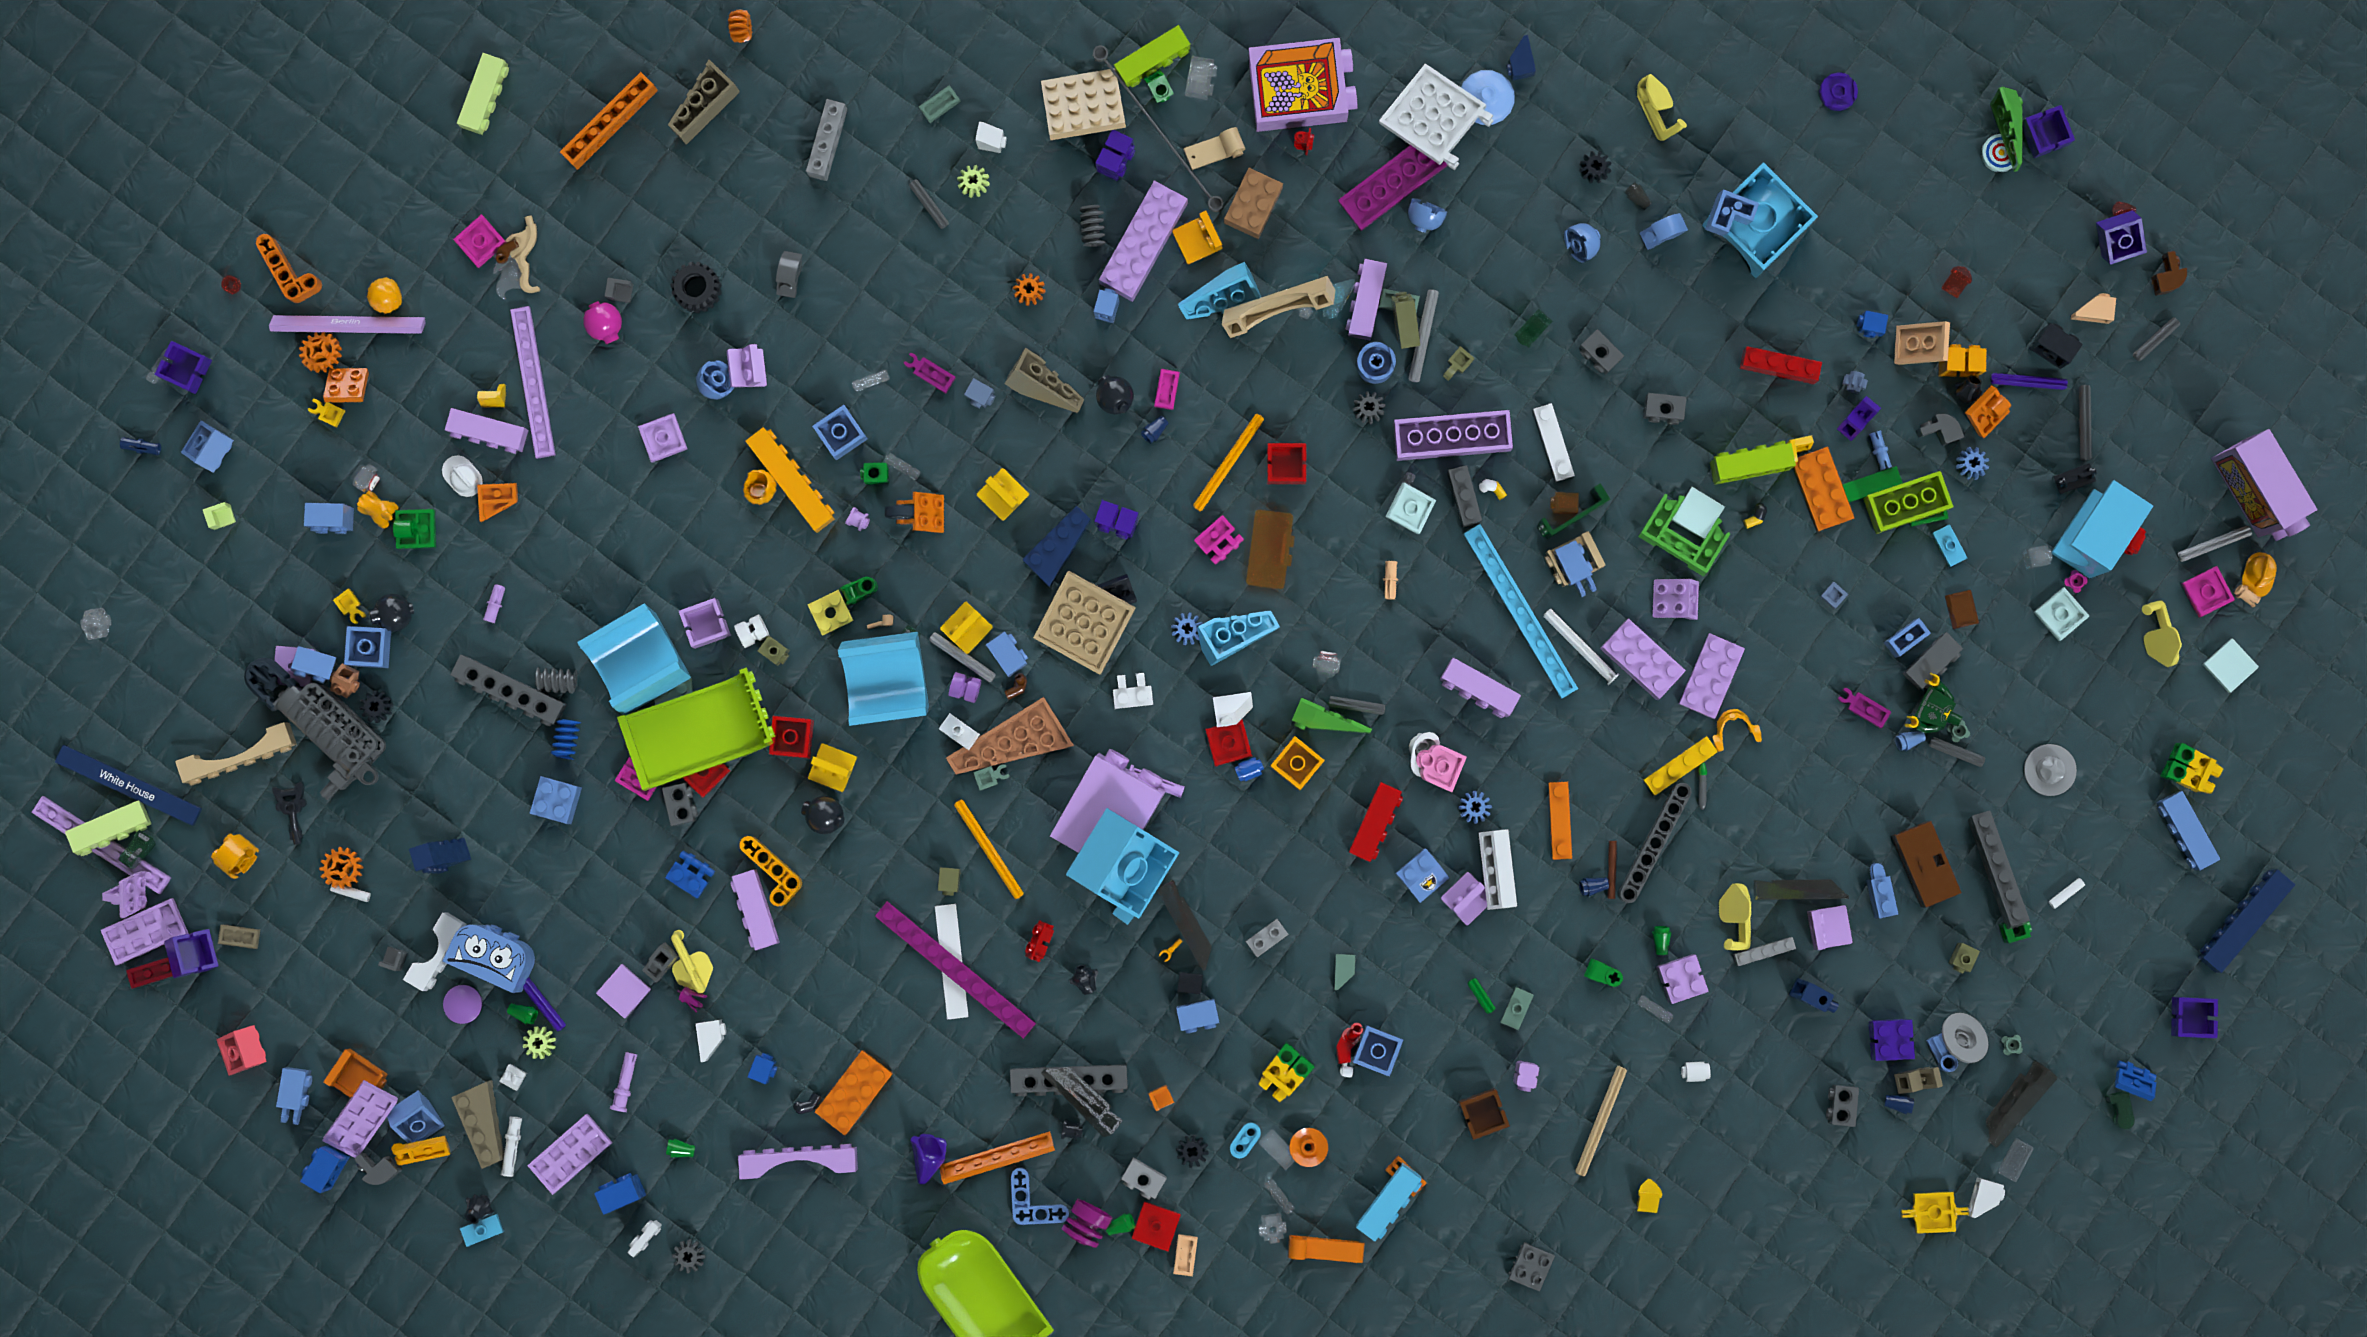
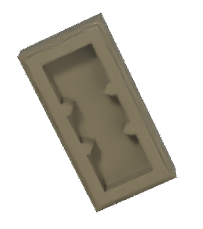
[218,924,260,949]

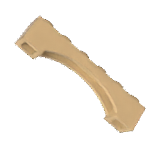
[1222,276,1336,338]
[175,722,297,785]

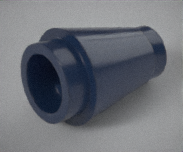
[1141,416,1169,444]
[1579,878,1609,897]
[1885,1095,1914,1115]

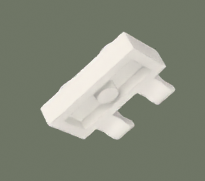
[1113,673,1153,709]
[628,1220,662,1257]

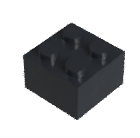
[2028,323,2083,369]

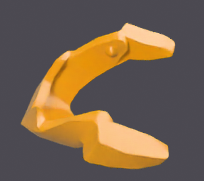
[1712,709,1762,752]

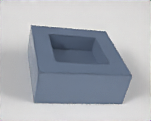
[1820,582,1848,609]

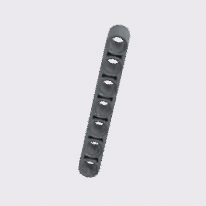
[1618,783,1691,903]

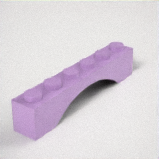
[738,1144,858,1179]

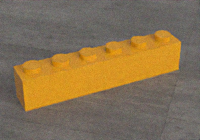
[746,427,835,533]

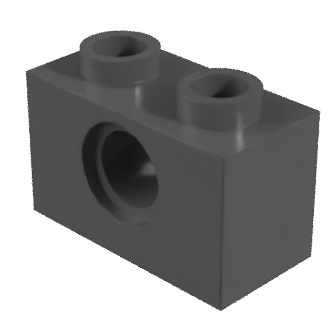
[1579,329,1624,375]
[1643,393,1686,425]

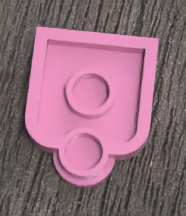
[1416,745,1467,792]

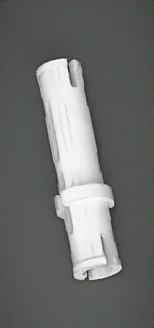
[501,1117,522,1177]

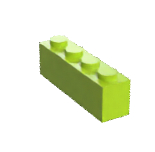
[1114,25,1191,87]

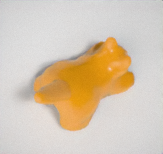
[357,491,398,528]

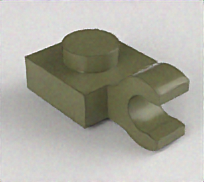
[1443,346,1475,381]

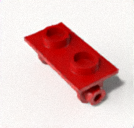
[1294,128,1314,155]
[1025,920,1054,962]

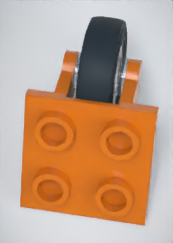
[885,492,944,533]

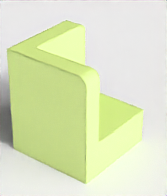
[203,502,236,530]

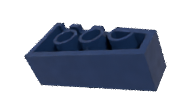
[1022,506,1091,589]
[409,838,471,874]

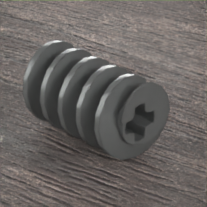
[1080,205,1105,247]
[535,667,578,694]

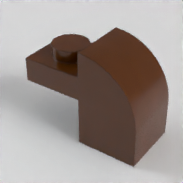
[2151,251,2187,296]

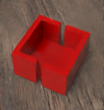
[1267,443,1306,484]

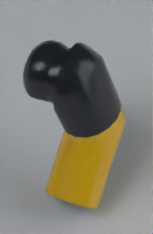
[1743,503,1767,529]

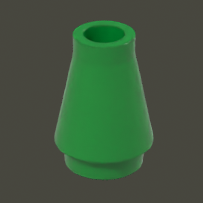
[1652,926,1671,955]
[507,1003,538,1025]
[666,1139,695,1158]
[1106,1213,1136,1236]

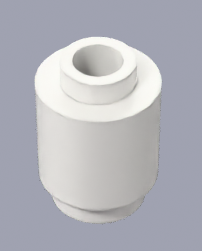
[1681,1062,1710,1082]

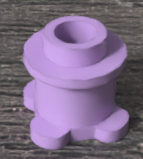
[845,507,870,531]

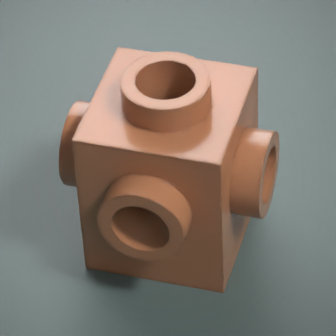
[330,663,360,698]

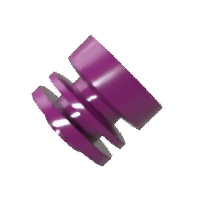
[1061,1199,1113,1248]

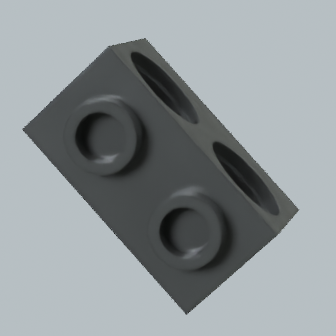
[662,783,698,826]
[1826,1084,1859,1127]

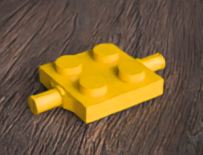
[1901,1192,1969,1233]

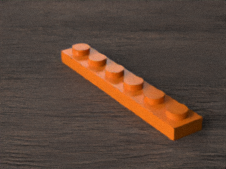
[939,1131,1055,1184]

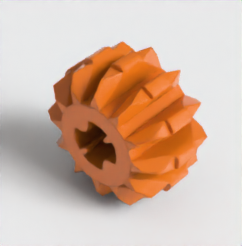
[728,10,752,43]
[1013,273,1046,306]

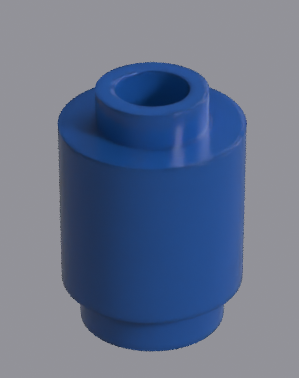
[1234,757,1264,782]

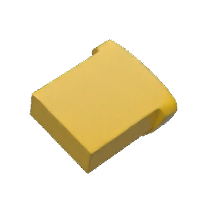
[477,384,506,408]
[1787,435,1814,463]
[1637,1179,1662,1213]

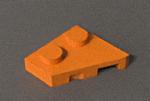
[477,483,518,522]

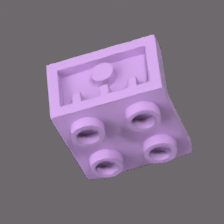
[1653,579,1699,620]
[1807,905,1852,950]

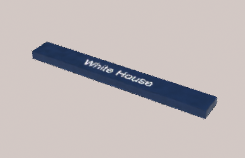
[55,745,202,826]

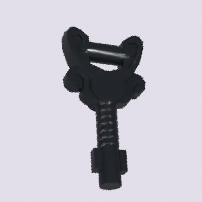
[272,782,307,845]

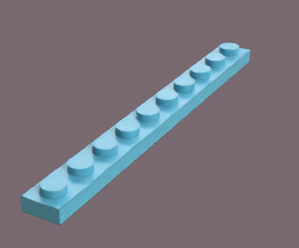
[1463,524,1578,699]

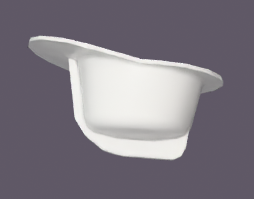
[442,455,483,497]
[1409,732,1440,777]

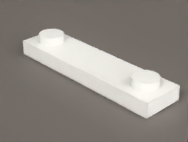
[1533,403,1575,482]

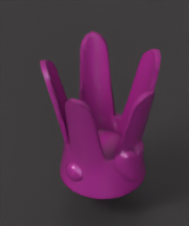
[677,987,707,1013]

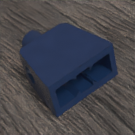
[1789,978,1839,1013]

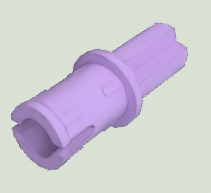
[483,585,505,623]

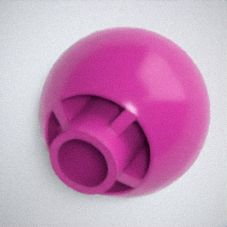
[583,301,622,344]

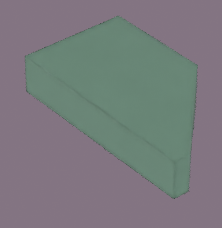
[1334,954,1355,990]

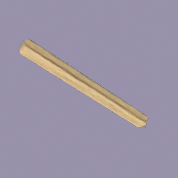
[1575,1066,1627,1176]

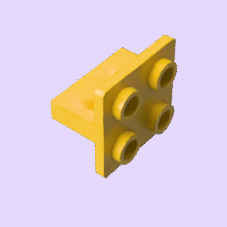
[977,468,1029,521]
[940,602,993,654]
[808,743,857,792]

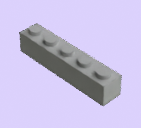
[1733,937,1796,966]

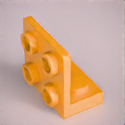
[1172,211,1222,264]

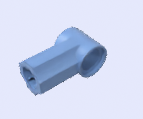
[1926,1033,1958,1072]

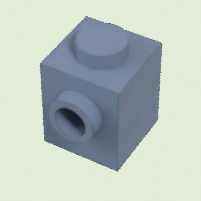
[964,378,995,409]

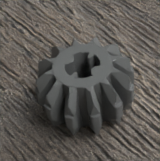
[1353,391,1385,424]
[672,1239,706,1273]

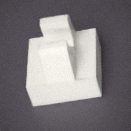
[499,1064,527,1091]

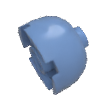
[1408,198,1447,233]
[1564,223,1600,263]
[696,360,734,400]

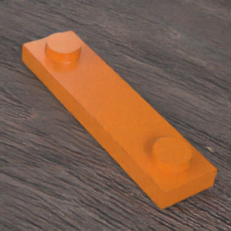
[1548,782,1572,860]

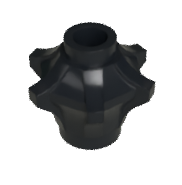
[1954,375,1982,404]
[1069,964,1098,995]
[465,1194,494,1224]

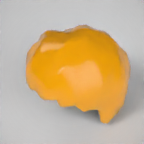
[367,277,402,314]
[743,470,777,505]

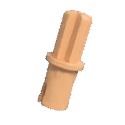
[1383,561,1398,600]

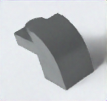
[776,251,803,298]
[1916,414,1964,446]
[642,942,679,983]
[354,1152,402,1185]

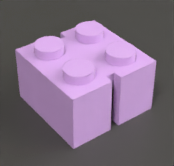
[679,598,731,649]
[1656,954,1709,1004]

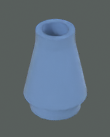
[1895,731,1926,751]

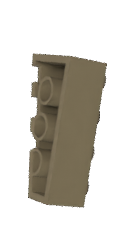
[668,60,740,145]
[451,1080,504,1169]

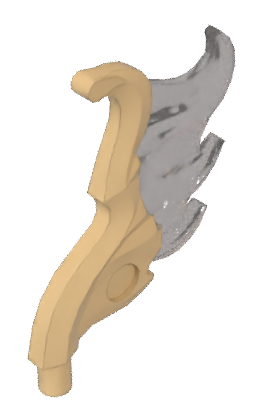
[493,216,540,300]

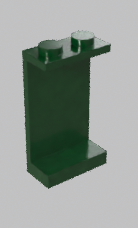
[1537,483,1610,540]

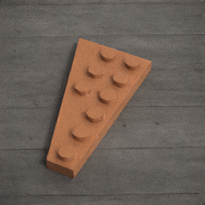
[946,697,1074,775]

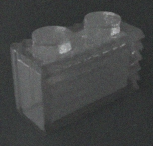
[1185,56,1217,100]

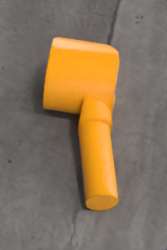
[1159,938,1183,962]

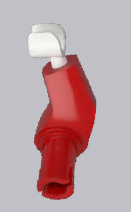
[1336,1023,1363,1077]

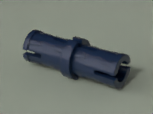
[120,437,161,456]

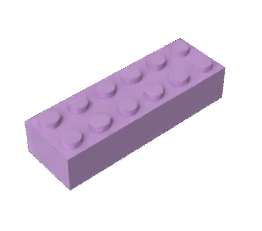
[1099,181,1188,302]
[1393,410,1513,461]

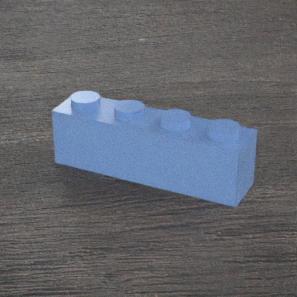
[2156,791,2220,870]

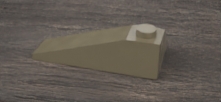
[1004,348,1084,413]

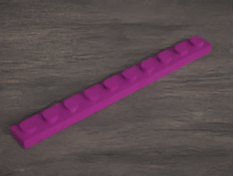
[875,901,1036,1039]

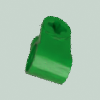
[839,577,878,606]
[1584,958,1623,987]

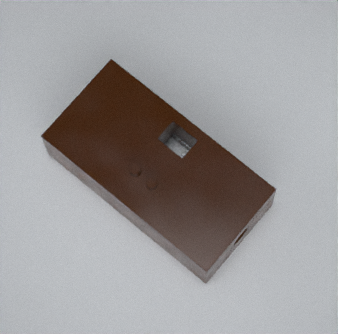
[1891,821,1962,908]

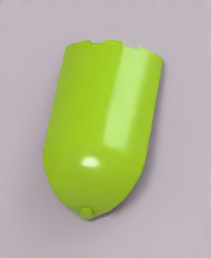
[917,1230,1054,1337]

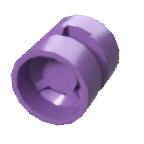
[949,672,982,703]

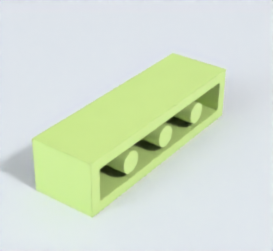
[457,53,509,135]
[65,800,151,856]

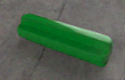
[1467,978,1495,1014]

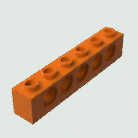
[560,72,658,170]

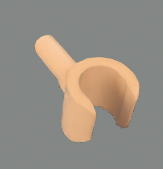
[867,615,893,629]

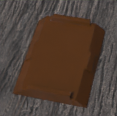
[1945,590,1979,629]

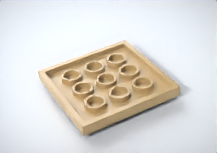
[1041,68,1126,140]
[1033,571,1136,674]

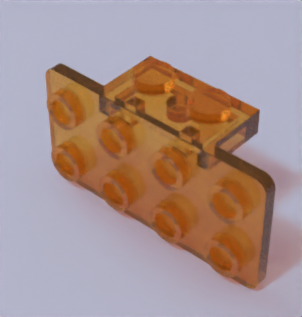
[1246,510,1295,589]

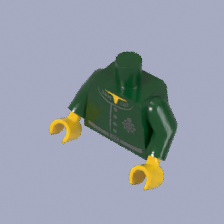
[1905,673,1963,733]

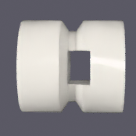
[734,614,770,648]

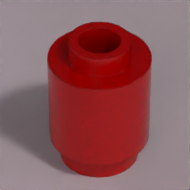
[2124,527,2146,555]

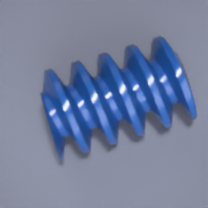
[551,719,581,760]

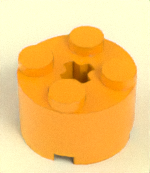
[211,834,259,879]

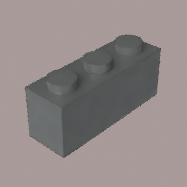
[1447,465,1482,528]
[1902,632,1963,690]

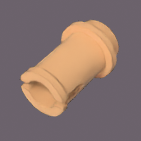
[2234,584,2261,607]

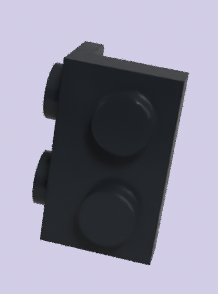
[1096,574,1137,605]

